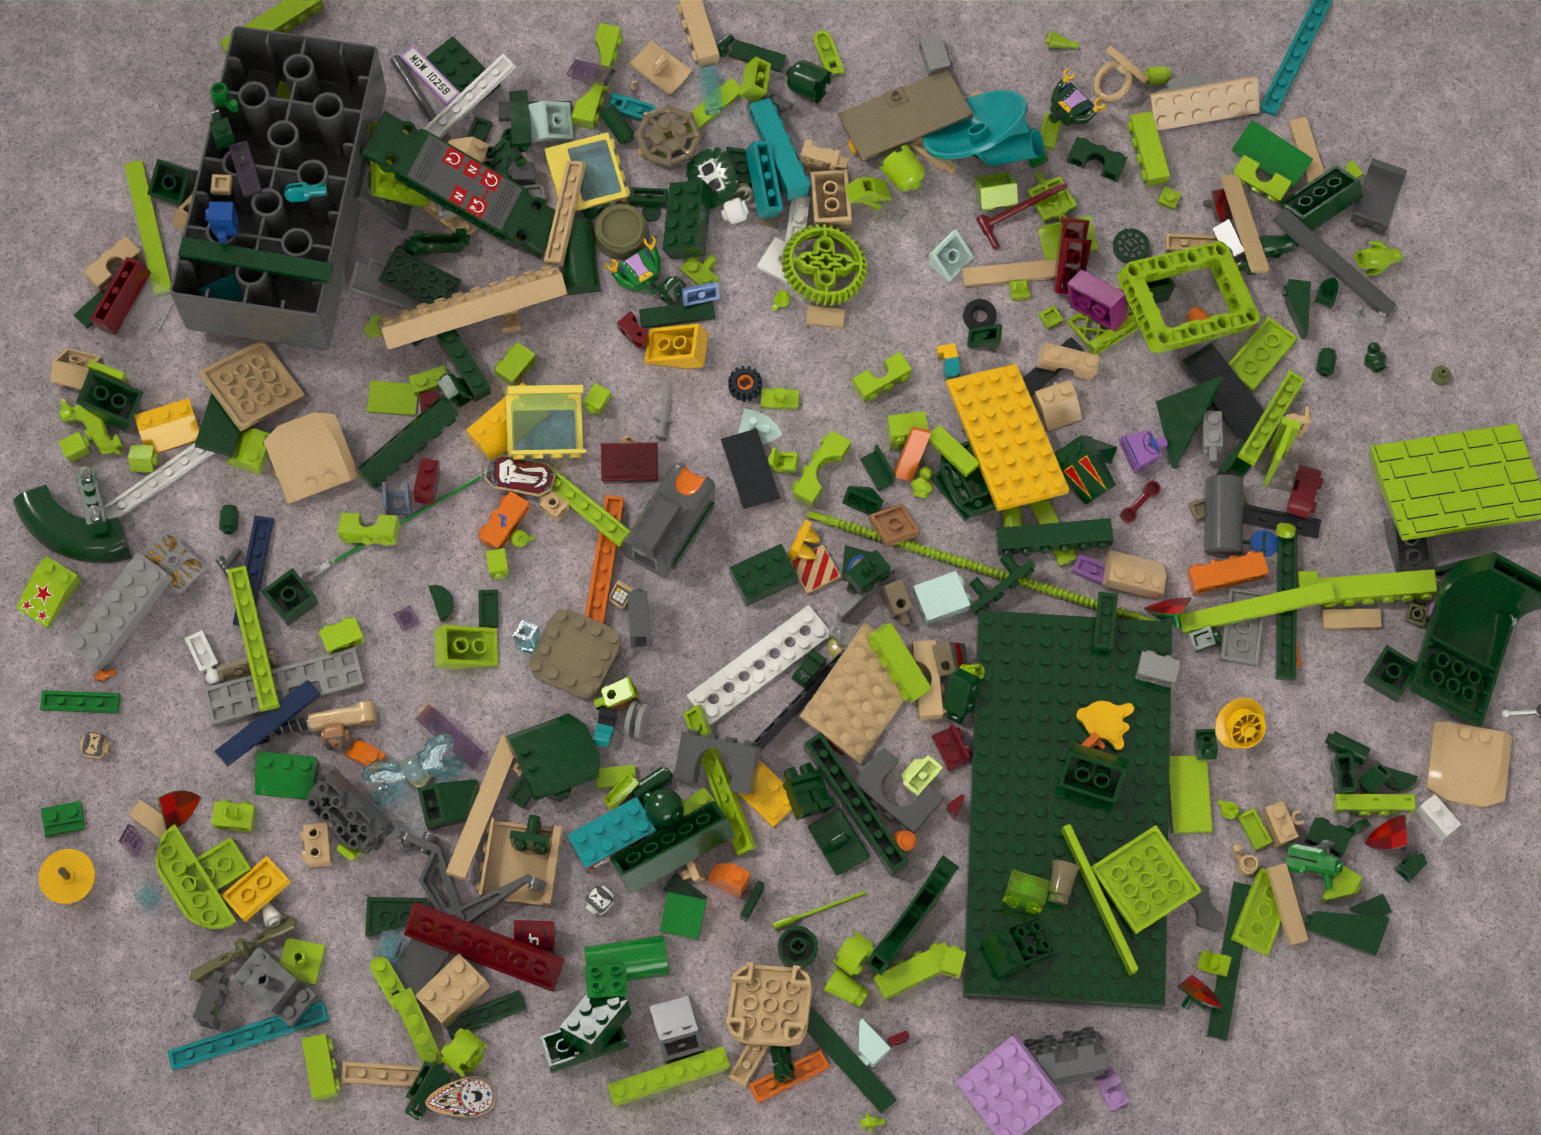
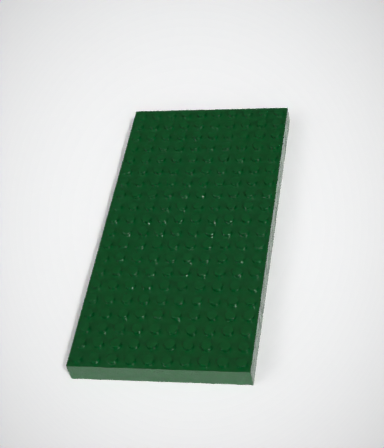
[962,610,1172,1010]

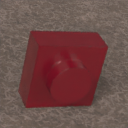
[420,391,439,413]

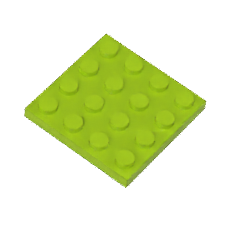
[370,121,430,208]
[1091,825,1202,935]

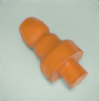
[94,669,117,682]

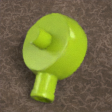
[771,290,791,311]
[510,529,534,547]
[1217,799,1239,819]
[860,1113,885,1132]

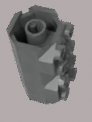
[307,769,395,854]
[1023,1027,1109,1086]

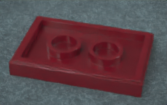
[600,442,658,481]

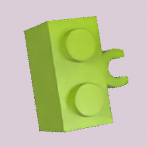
[211,799,257,832]

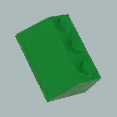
[255,751,319,800]

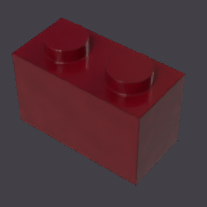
[413,458,440,505]

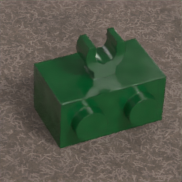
[846,550,891,595]

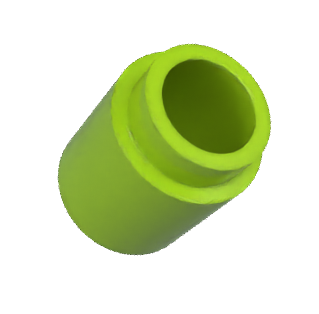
[1143,66,1171,86]

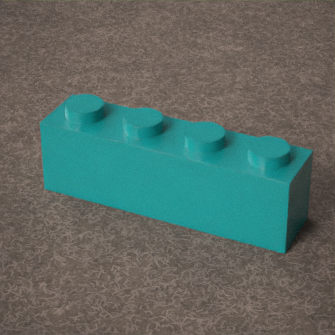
[746,141,783,219]

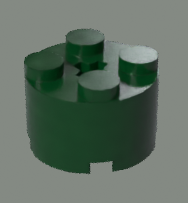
[777,926,818,969]

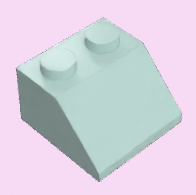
[528,101,574,142]

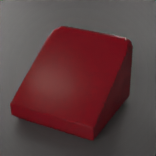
[946,794,965,821]

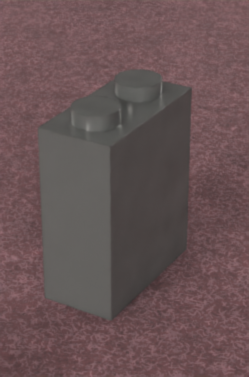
[628,589,651,648]

